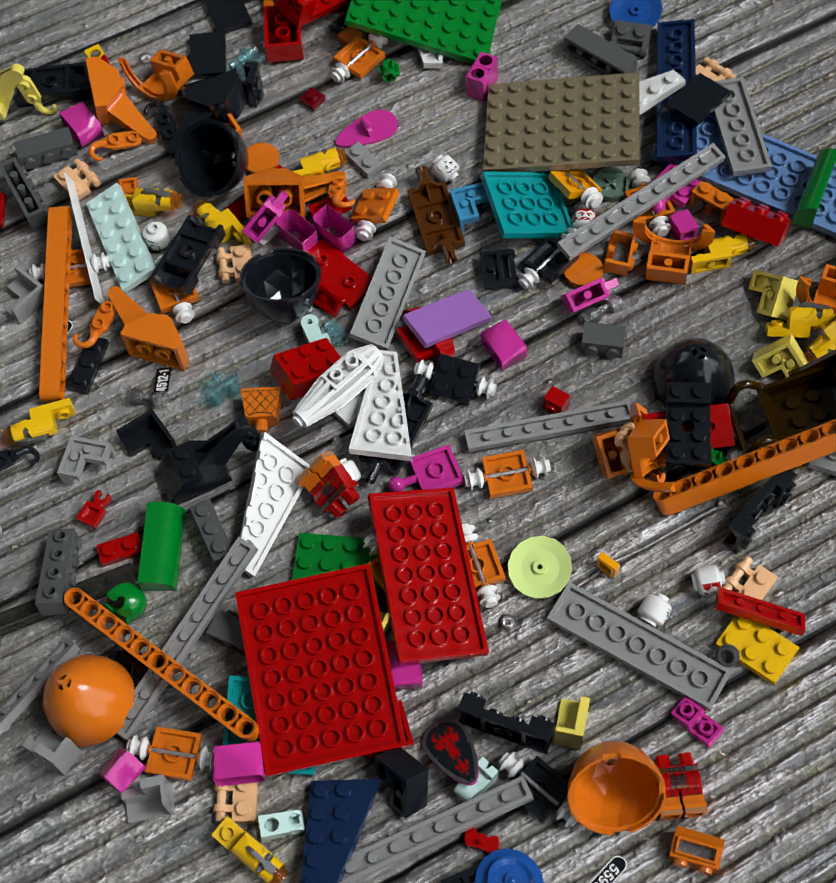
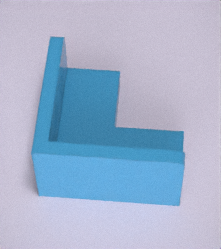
[450,182,489,233]

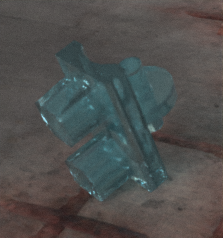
[228,46,266,79]
[204,371,242,408]

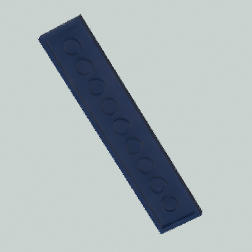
[657,19,697,162]

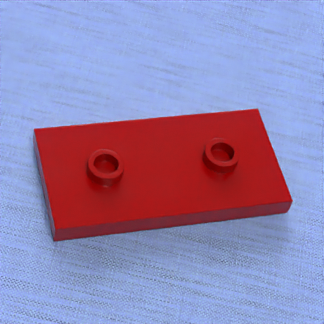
[307,238,373,310]
[642,403,735,454]

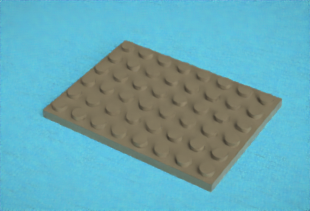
[483,72,640,172]

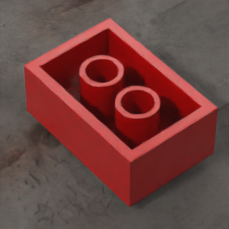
[263,5,304,63]
[721,197,793,247]
[270,337,341,401]

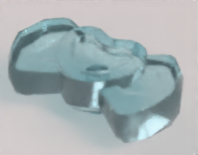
[323,320,349,347]

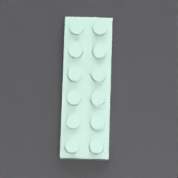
[86,183,156,293]

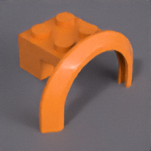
[117,49,194,101]
[633,216,715,285]
[796,264,836,314]
[591,403,666,482]
[626,419,676,492]

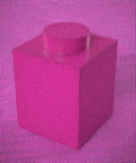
[669,209,699,240]

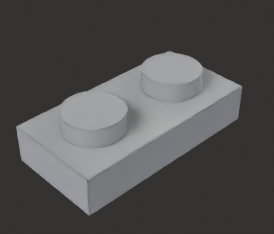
[344,142,383,179]

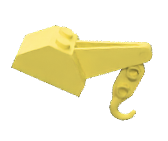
[0,63,57,120]

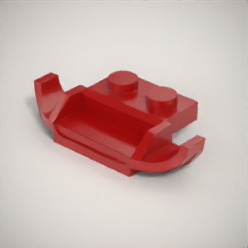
[396,307,455,363]

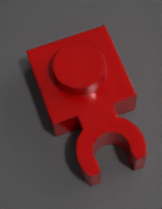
[76,490,112,530]

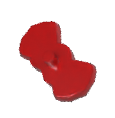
[464,828,500,854]

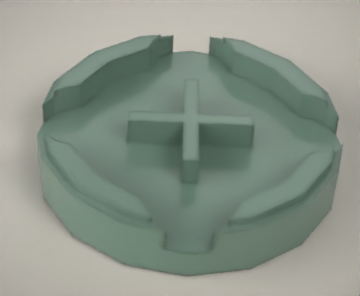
[592,167,630,202]

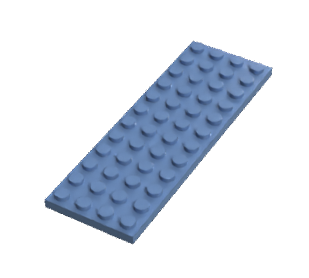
[649,113,836,238]

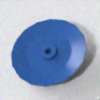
[609,0,663,28]
[475,848,544,883]

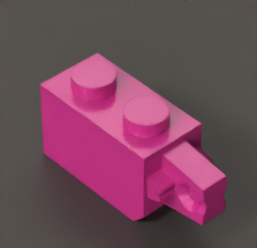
[242,190,289,244]
[560,278,619,314]

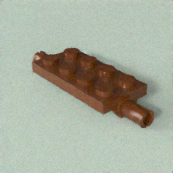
[407,166,465,265]

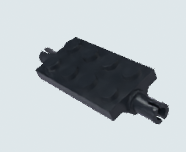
[359,374,433,485]

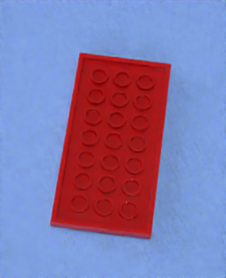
[367,487,489,665]

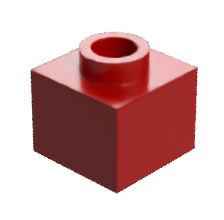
[543,386,570,414]

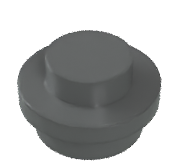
[716,644,740,668]

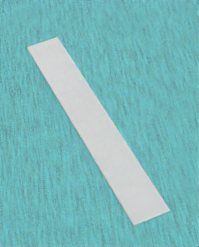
[64,172,104,304]

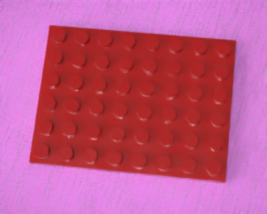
[235,563,407,777]

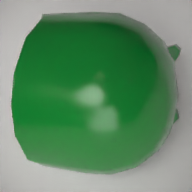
[104,582,147,625]

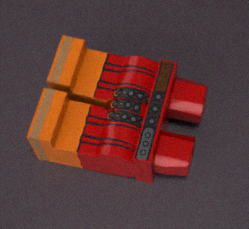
[296,451,360,518]
[655,752,708,821]

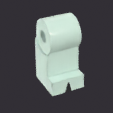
[301,314,331,343]
[453,757,498,802]
[258,810,305,843]

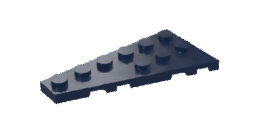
[301,779,382,883]

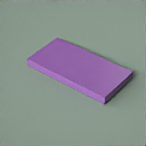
[403,289,492,348]

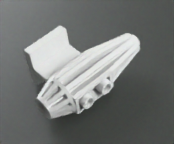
[292,344,384,428]

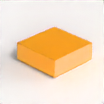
[596,552,620,578]

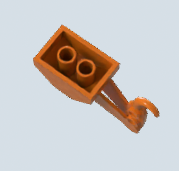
[85,57,157,161]
[243,168,355,218]
[73,286,189,371]

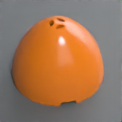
[42,654,135,747]
[567,740,666,835]

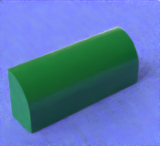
[792,148,836,229]
[138,502,186,591]

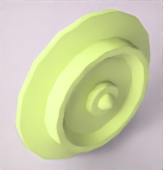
[508,536,572,599]

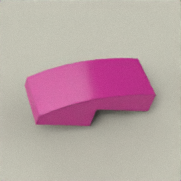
[671,697,724,748]

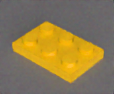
[715,615,800,686]

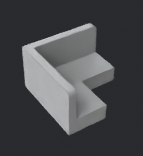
[5,265,44,325]
[57,436,116,484]
[22,728,81,775]
[121,775,176,824]

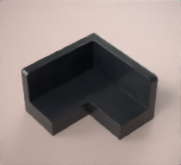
[116,409,177,461]
[375,748,429,819]

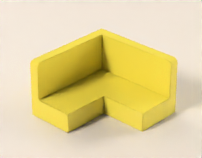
[748,269,798,321]
[752,334,809,378]
[553,696,590,750]

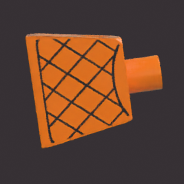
[241,386,283,435]

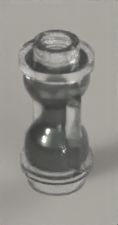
[578,293,623,327]
[121,386,170,410]

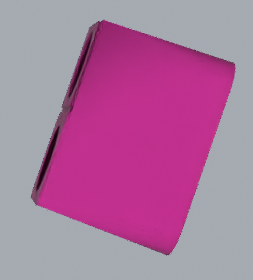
[465,52,498,101]
[59,102,105,148]
[313,205,356,253]
[276,209,318,252]
[481,319,528,371]
[386,641,423,690]
[213,742,265,786]
[98,747,146,793]

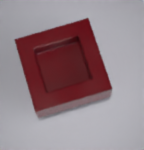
[299,87,326,112]

